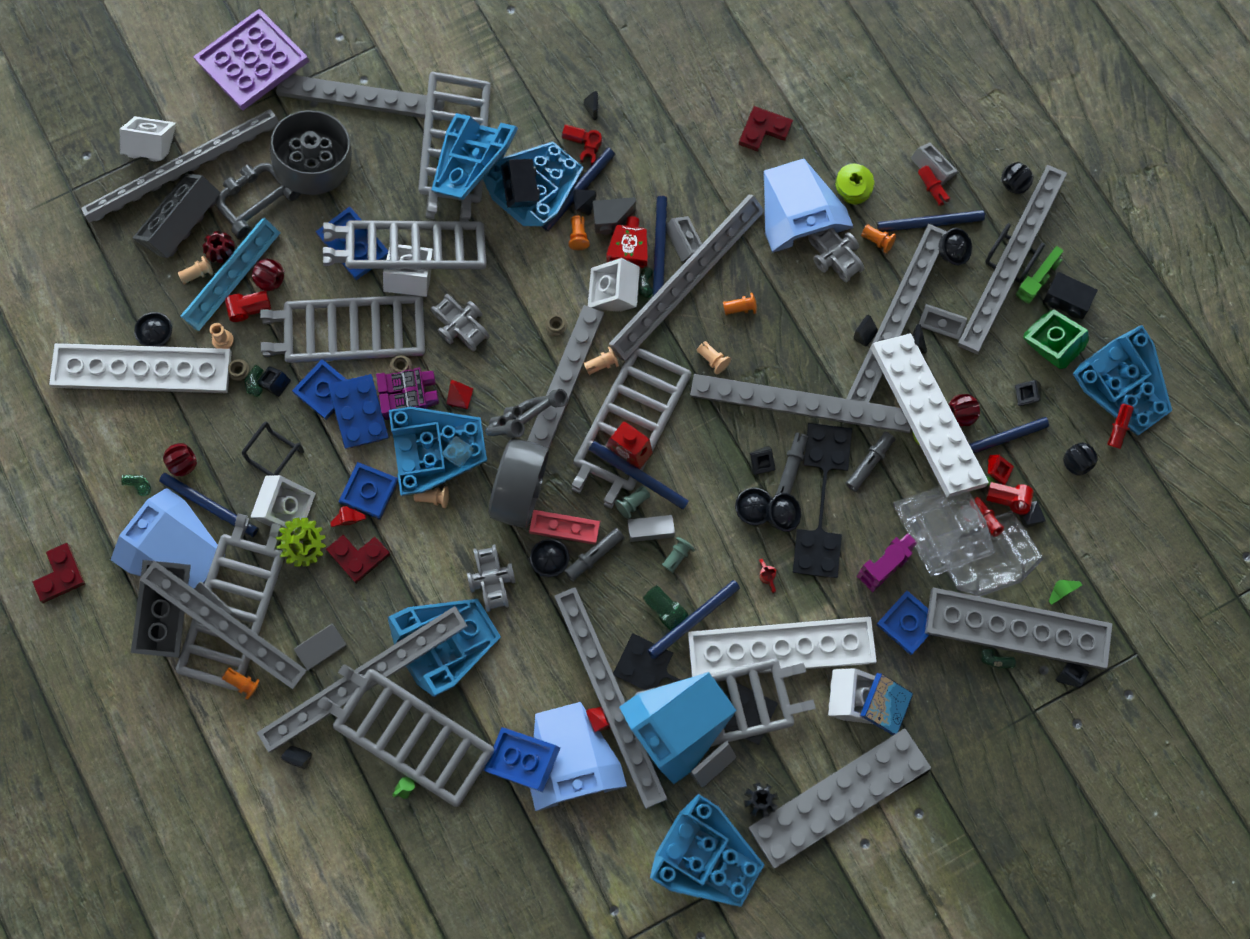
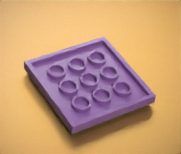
[193,9,310,111]

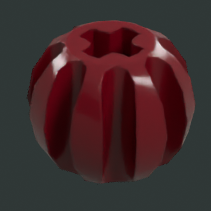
[202,231,235,264]
[252,258,285,291]
[948,394,980,426]
[163,443,197,477]

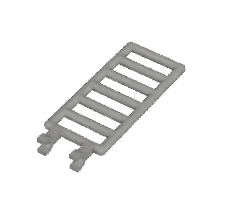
[418,72,491,221]
[323,220,486,269]
[260,295,425,363]
[572,347,691,509]
[175,513,285,691]
[635,658,816,760]
[317,664,494,807]

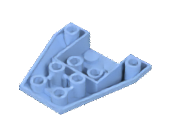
[764,159,853,253]
[111,488,225,589]
[530,702,627,811]

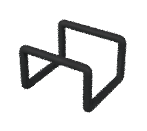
[985,224,1045,283]
[242,422,304,476]

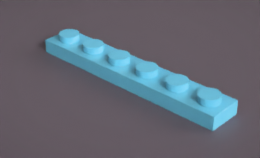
[180,218,280,331]

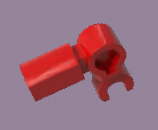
[562,124,602,166]

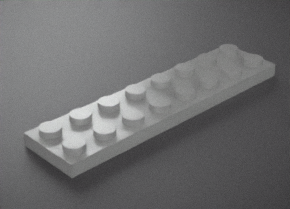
[925,588,1112,670]
[748,728,931,869]

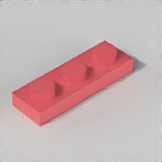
[529,510,600,545]

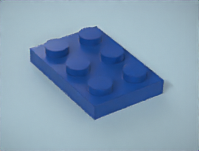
[316,207,388,281]
[328,374,389,449]
[484,727,560,792]

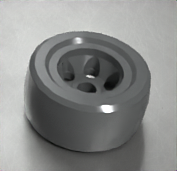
[270,110,352,195]
[488,438,549,528]

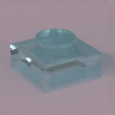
[442,436,474,468]

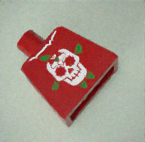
[606,216,648,269]
[606,421,653,469]

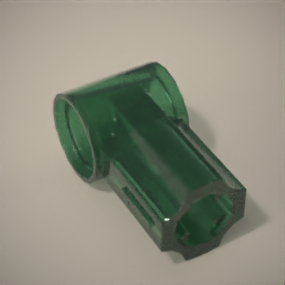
[643,585,689,631]

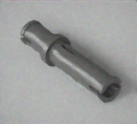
[845,431,896,492]
[775,433,809,495]
[564,527,625,582]

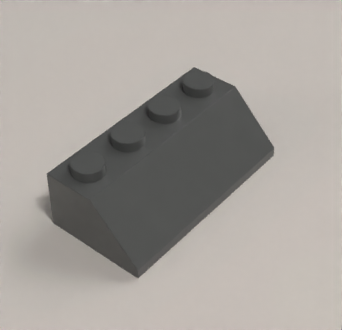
[133,174,220,258]
[131,560,191,658]

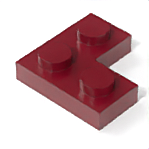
[738,106,793,152]
[326,535,391,584]
[32,542,85,603]

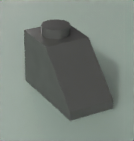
[593,197,636,235]

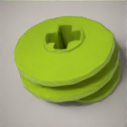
[836,164,874,205]

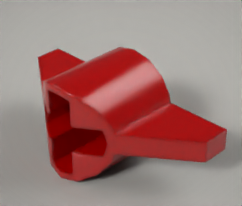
[330,506,366,527]
[759,558,776,593]

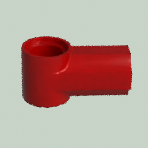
[225,290,271,322]
[986,482,1034,514]

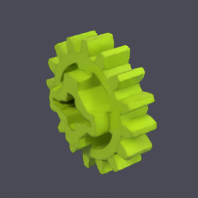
[276,517,326,567]

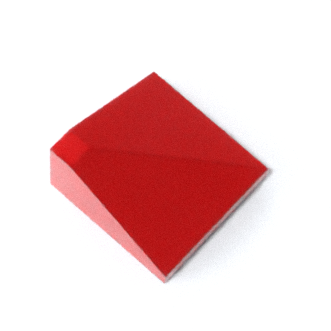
[446,380,474,410]
[988,455,1014,485]
[586,707,610,732]

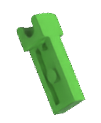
[1016,246,1064,304]

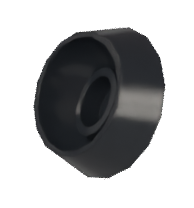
[938,228,972,266]
[134,312,172,347]
[735,487,772,525]
[766,493,801,532]
[530,539,570,577]

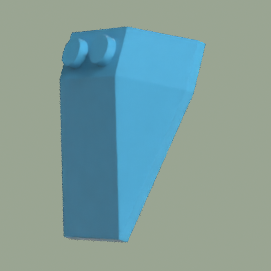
[432,113,518,200]
[388,599,501,697]

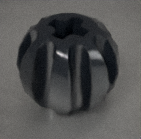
[1001,162,1034,194]
[1063,442,1098,476]
[743,782,779,818]

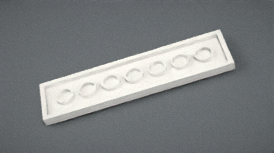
[870,334,989,498]
[49,343,232,393]
[688,617,877,677]

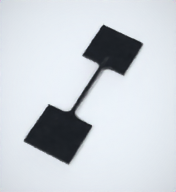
[792,423,852,578]
[613,633,778,745]

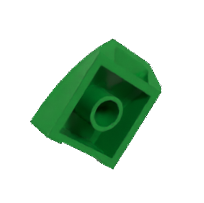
[1023,309,1089,369]

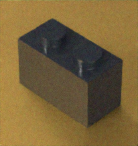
[501,159,540,208]
[1043,272,1098,320]

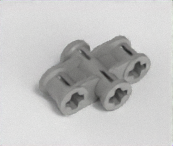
[808,228,864,283]
[430,294,490,352]
[467,544,516,612]

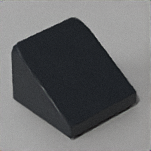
[853,315,878,347]
[257,366,291,397]
[281,746,312,770]

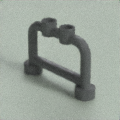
[216,163,301,239]
[485,389,568,438]

